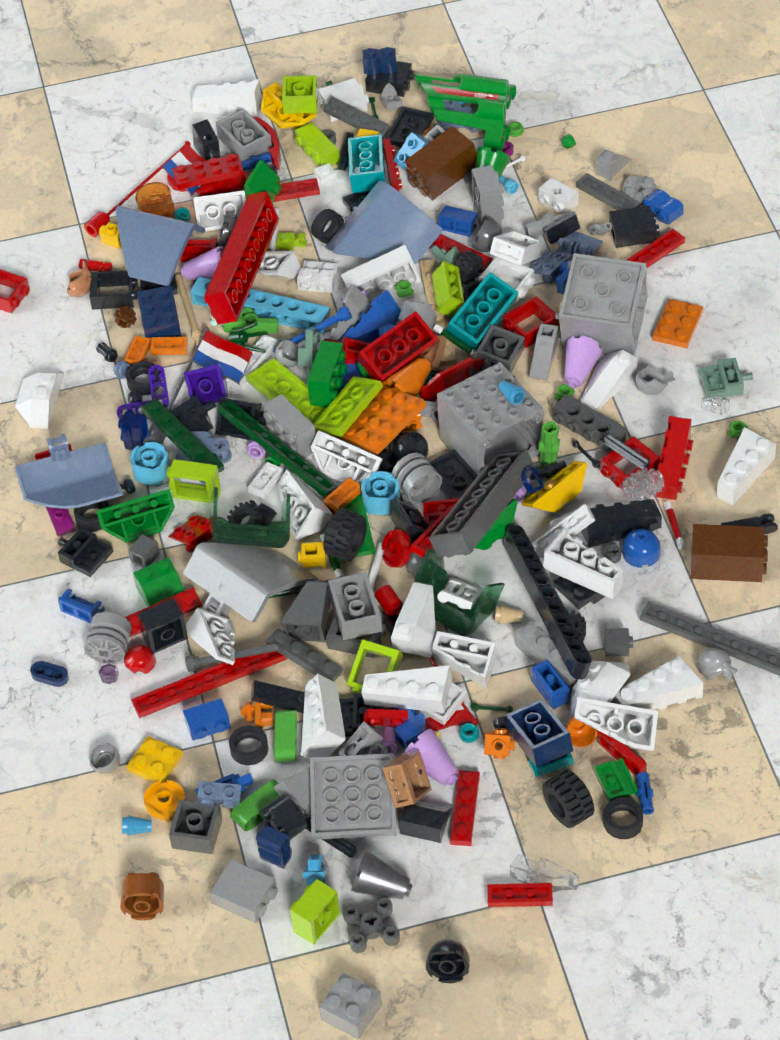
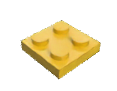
[126,736,183,783]

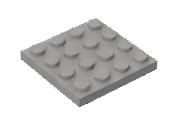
[310,753,397,840]

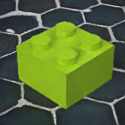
[282,75,318,114]
[290,879,340,945]

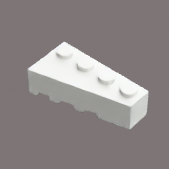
[192,79,262,117]
[341,245,421,296]
[717,427,776,506]
[544,529,624,599]
[361,665,452,713]

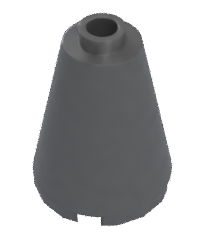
[351,851,413,899]

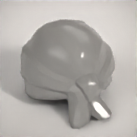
[636,365,675,395]
[697,647,738,680]

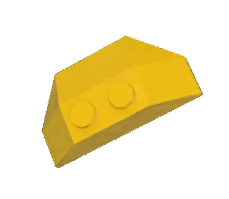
[261,82,317,129]
[521,461,587,513]

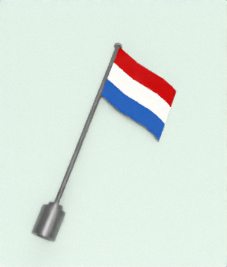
[143,327,253,445]

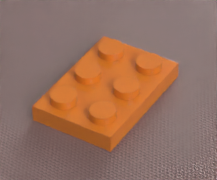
[652,299,703,349]

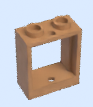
[383,750,432,808]

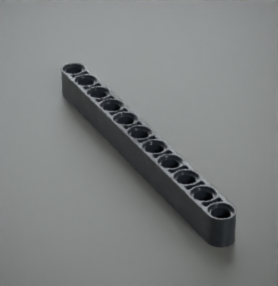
[504,524,592,680]

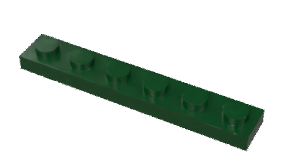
[141,399,224,473]

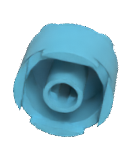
[130,442,170,486]
[361,471,400,515]

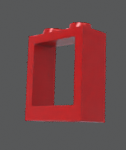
[0,269,30,314]
[502,296,559,348]
[600,436,660,493]

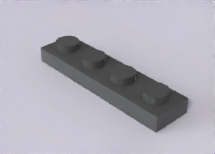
[324,96,390,141]
[576,173,640,210]
[266,629,343,682]

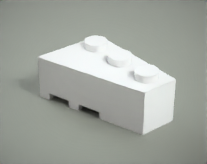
[432,631,497,689]

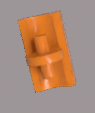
[241,701,273,729]

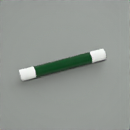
[433,324,477,358]
[320,533,344,578]

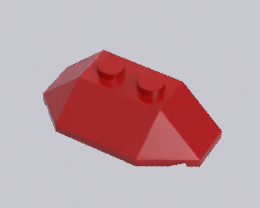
[420,358,484,402]

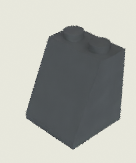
[281,580,331,642]

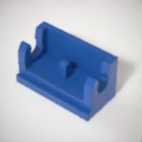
[438,205,478,237]
[58,588,105,623]

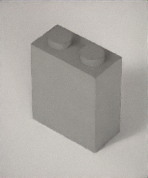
[209,860,278,923]

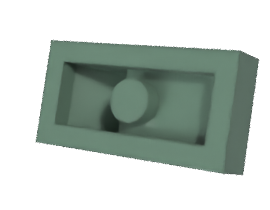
[430,245,462,265]

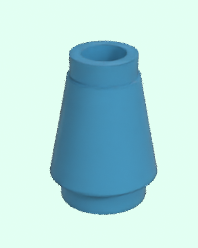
[499,380,525,405]
[122,815,152,836]

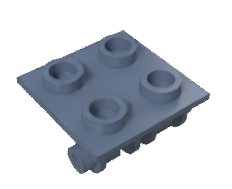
[556,231,603,259]
[529,251,572,284]

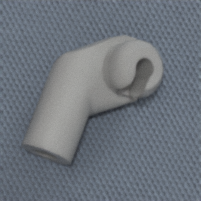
[588,222,612,235]

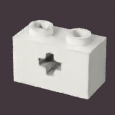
[538,178,579,214]

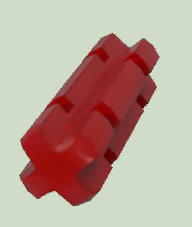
[78,259,113,272]

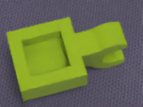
[276,232,307,250]

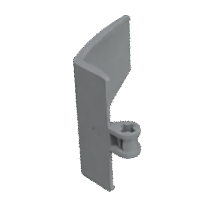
[183,543,318,622]

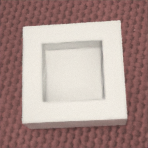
[314,163,337,184]

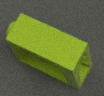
[167,459,221,504]
[346,639,403,694]

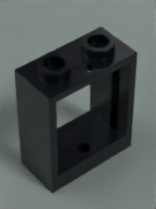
[89,270,138,310]

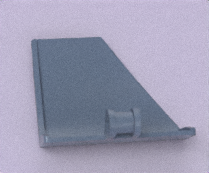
[15,434,124,509]

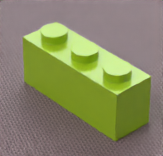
[294,122,339,166]
[432,261,464,318]

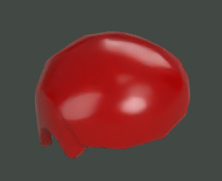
[124,645,156,674]

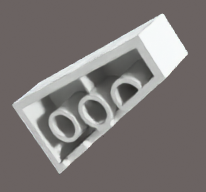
[612,656,704,710]
[301,674,346,759]

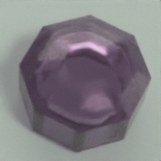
[99,664,119,684]

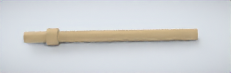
[175,274,202,346]

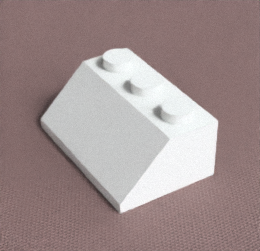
[193,191,246,231]

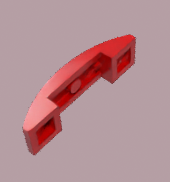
[253,116,281,171]
[197,172,252,197]

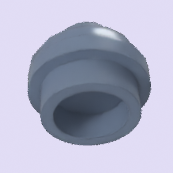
[114,361,131,379]

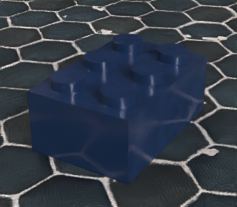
[137,285,181,338]
[506,699,573,768]

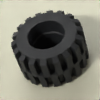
[323,508,367,562]
[542,770,595,828]

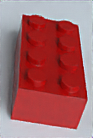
[356,311,439,383]

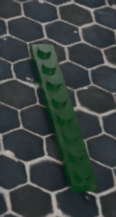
[217,400,338,498]

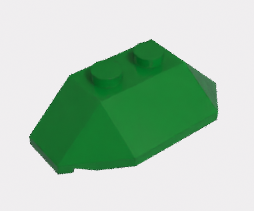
[96,489,175,543]
[475,499,518,550]

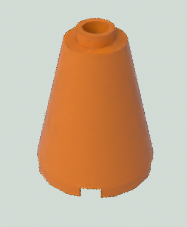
[382,358,431,397]

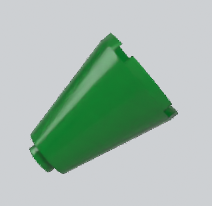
[475,147,510,178]

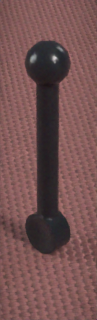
[572,441,600,468]

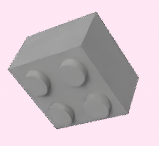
[319,973,382,1039]

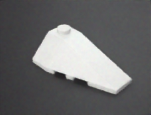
[258,251,301,279]
[580,349,637,411]
[277,469,333,540]
[391,582,436,658]
[186,608,235,665]
[574,697,658,752]

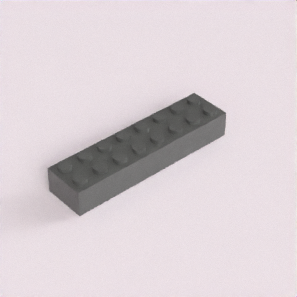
[429,449,535,557]

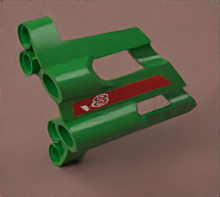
[413,73,516,151]

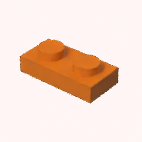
[150,337,188,355]

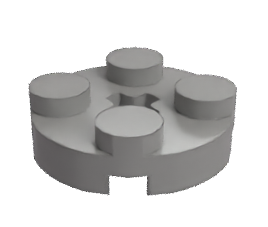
[622,176,657,205]

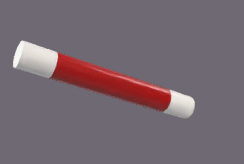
[664,501,686,550]

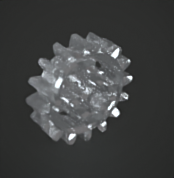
[622,468,665,501]

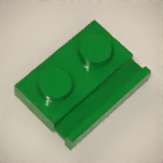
[594,758,638,802]

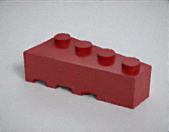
[654,416,694,500]

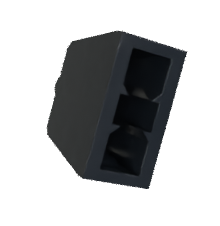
[192,119,221,161]

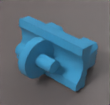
[303,854,328,886]

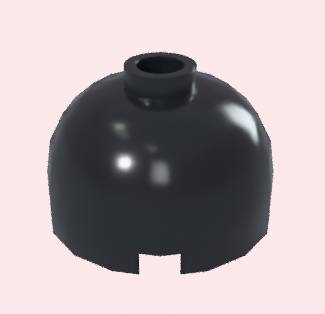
[390,431,429,462]
[426,939,470,984]

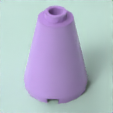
[181,246,225,280]
[564,335,603,388]
[403,729,459,786]

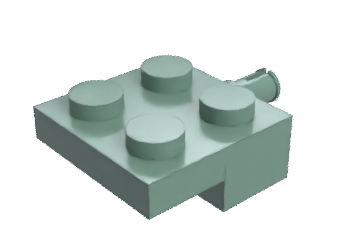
[298,327,321,378]
[699,358,753,399]

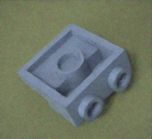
[197,781,241,808]

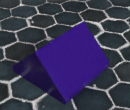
[184,364,228,405]

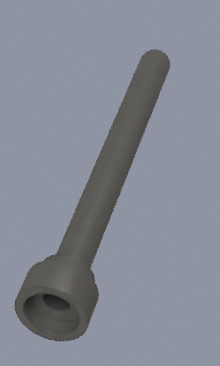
[185,643,280,672]

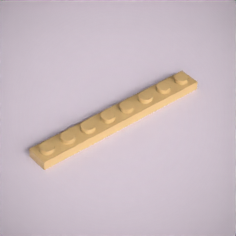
[420,259,457,367]

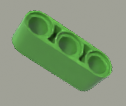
[274,710,297,763]
[230,779,279,832]

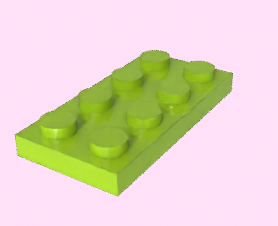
[313,376,383,437]

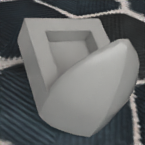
[381,83,403,110]

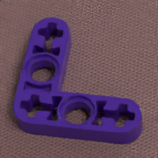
[117,365,169,423]

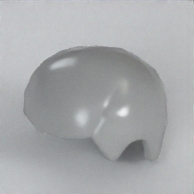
[275,339,299,368]
[89,743,120,774]

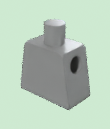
[273,767,311,817]

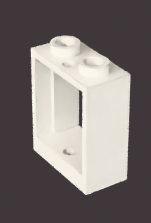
[490,230,543,266]
[479,256,536,304]

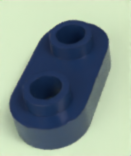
[30,661,69,687]

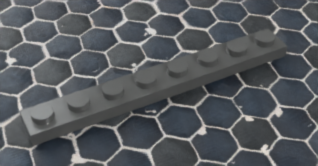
[640,601,780,676]

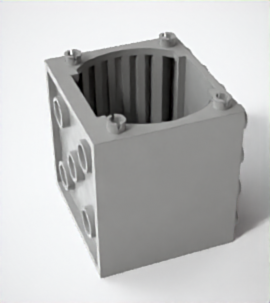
[556,253,648,356]
[437,362,543,475]

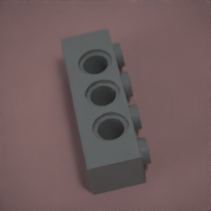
[552,394,626,452]

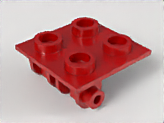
[168,515,218,553]

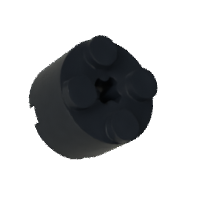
[259,794,307,840]

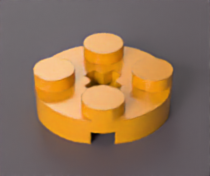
[144,780,186,821]

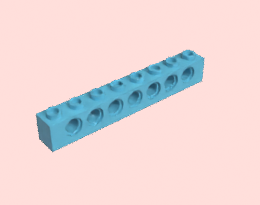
[190,277,331,334]

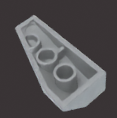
[329,285,372,341]

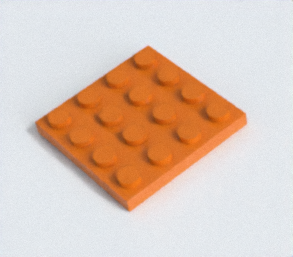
[329,385,427,455]

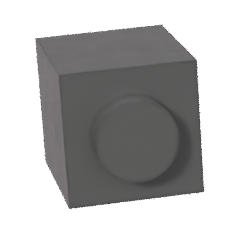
[128,535,160,568]
[604,628,633,657]

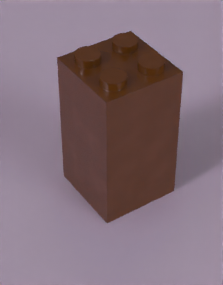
[405,126,476,201]
[691,524,768,582]

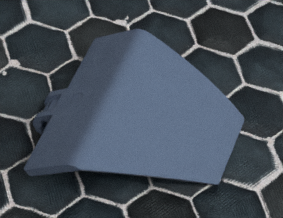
[325,181,443,264]
[116,206,206,286]

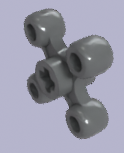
[343,898,400,953]

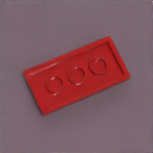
[172,154,244,190]

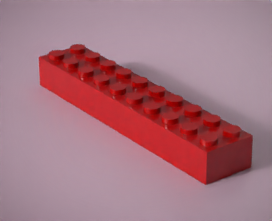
[204,191,280,325]

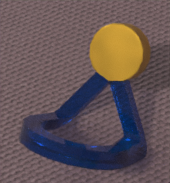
[521,466,556,493]

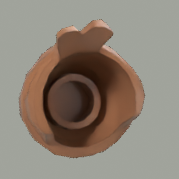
[67,261,91,298]

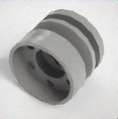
[392,452,442,504]
[84,612,132,664]

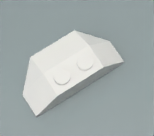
[15,372,64,429]
[311,430,383,484]
[570,661,630,718]

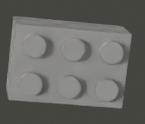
[216,109,272,162]
[472,165,504,226]
[263,394,316,458]
[328,572,382,640]

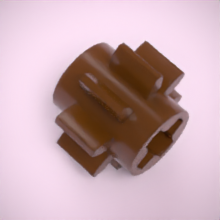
[114,306,137,328]

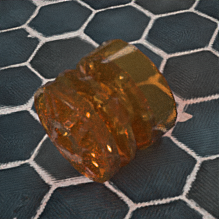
[135,182,176,219]

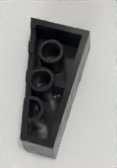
[581,499,662,548]

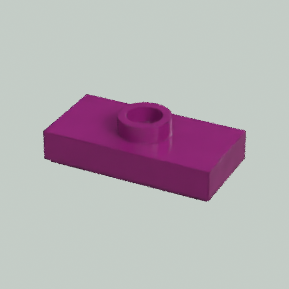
[46,507,75,536]

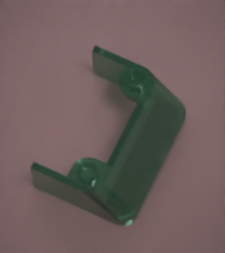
[209,487,290,548]
[413,548,505,636]

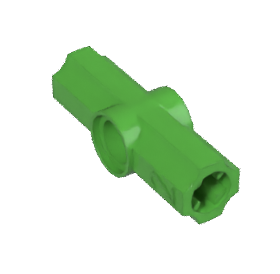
[223,313,279,334]
[538,421,560,466]

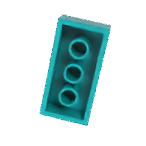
[348,134,386,193]
[447,272,519,351]

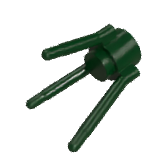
[230,322,268,353]

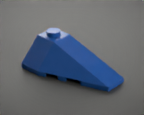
[340,290,401,343]

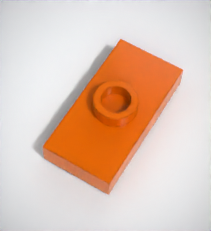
[123,336,151,366]
[324,477,362,512]

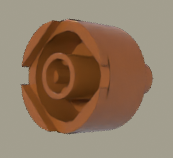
[120,872,164,921]

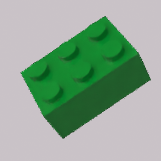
[307,340,347,408]

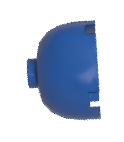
[622,529,661,568]

